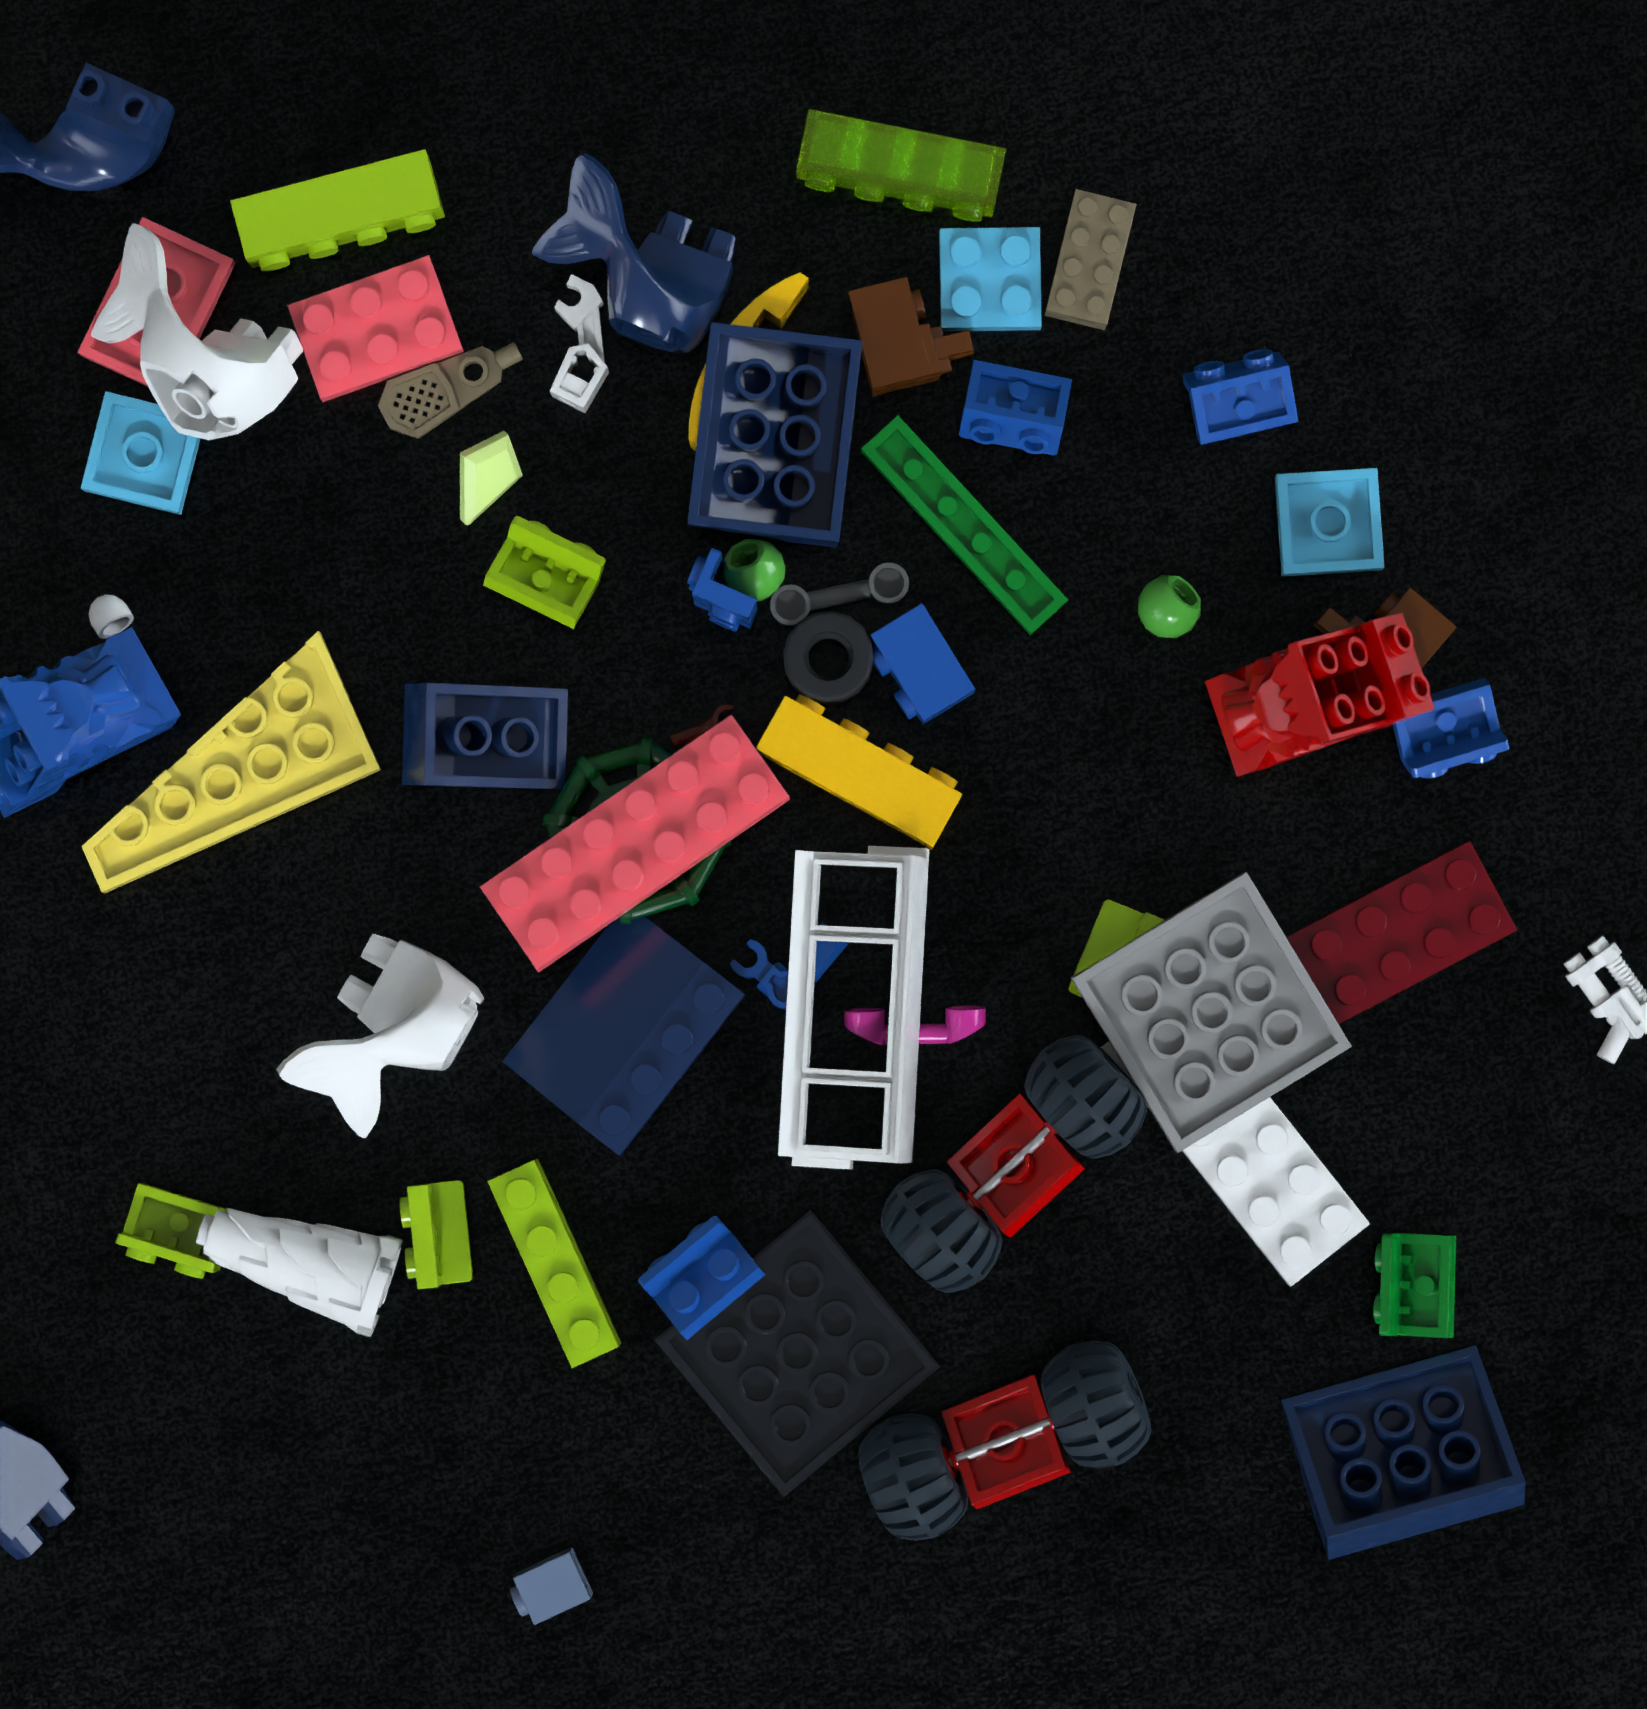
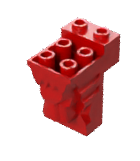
[1205,613,1435,777]

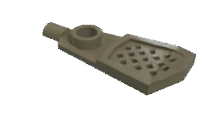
[378,342,523,439]

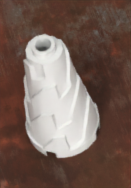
[196,1208,403,1337]

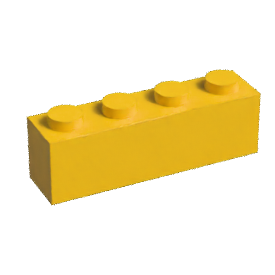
[756,694,963,850]

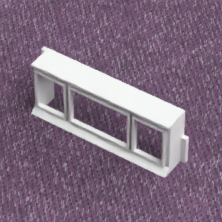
[778,846,929,1169]

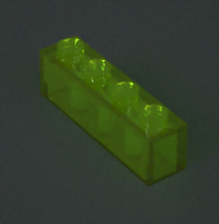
[797,109,1006,222]

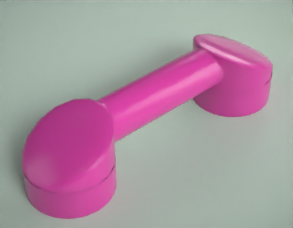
[844,1006,986,1045]

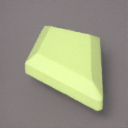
[460,431,523,525]

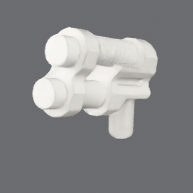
[1563,936,1647,1064]

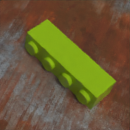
[230,149,445,272]
[487,1159,621,1368]

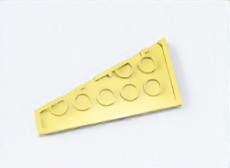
[82,631,382,893]

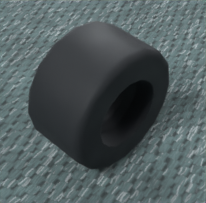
[783,611,874,705]

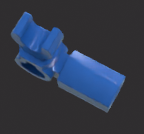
[730,922,849,1010]

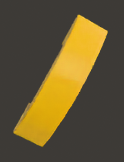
[689,272,809,451]

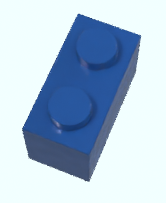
[870,603,975,725]

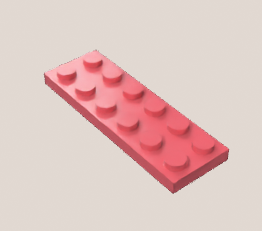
[480,715,790,973]

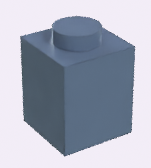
[510,1547,593,1625]

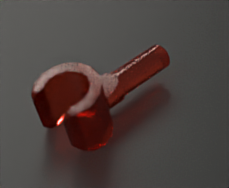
[670,704,741,747]

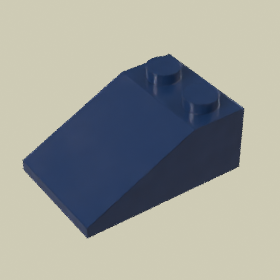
[402,683,568,789]

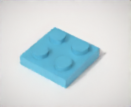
[939,227,1042,331]
[81,391,201,515]
[1275,468,1384,577]

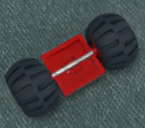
[880,1035,1147,1293]
[859,1341,1151,1541]

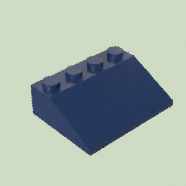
[687,322,862,548]
[502,916,745,1156]
[1281,1345,1526,1560]

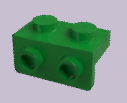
[1373,1233,1456,1338]

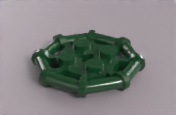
[542,737,731,925]

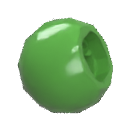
[722,539,785,601]
[1138,575,1201,638]

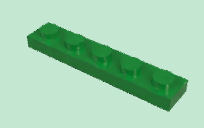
[861,415,1068,636]

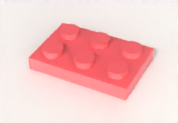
[78,217,236,387]
[287,255,464,402]

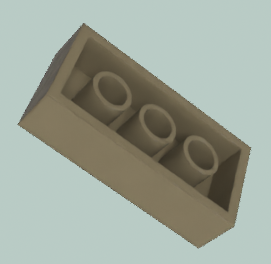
[1044,189,1137,330]

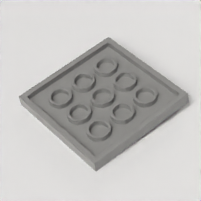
[1071,872,1352,1153]

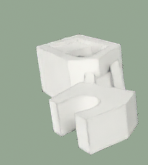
[550,274,609,413]

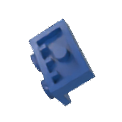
[1182,349,1299,445]
[959,360,1072,455]
[638,1216,765,1340]

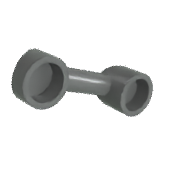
[770,563,909,626]

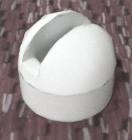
[89,595,134,639]

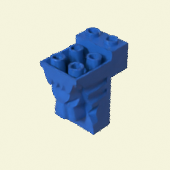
[0,627,181,818]

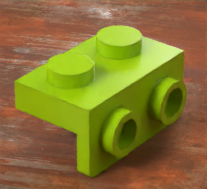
[483,516,606,629]
[400,1180,473,1289]
[115,1183,226,1279]

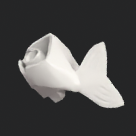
[91,223,303,440]
[277,934,484,1138]

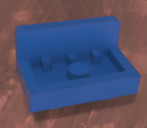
[687,548,758,632]
[1393,678,1509,778]

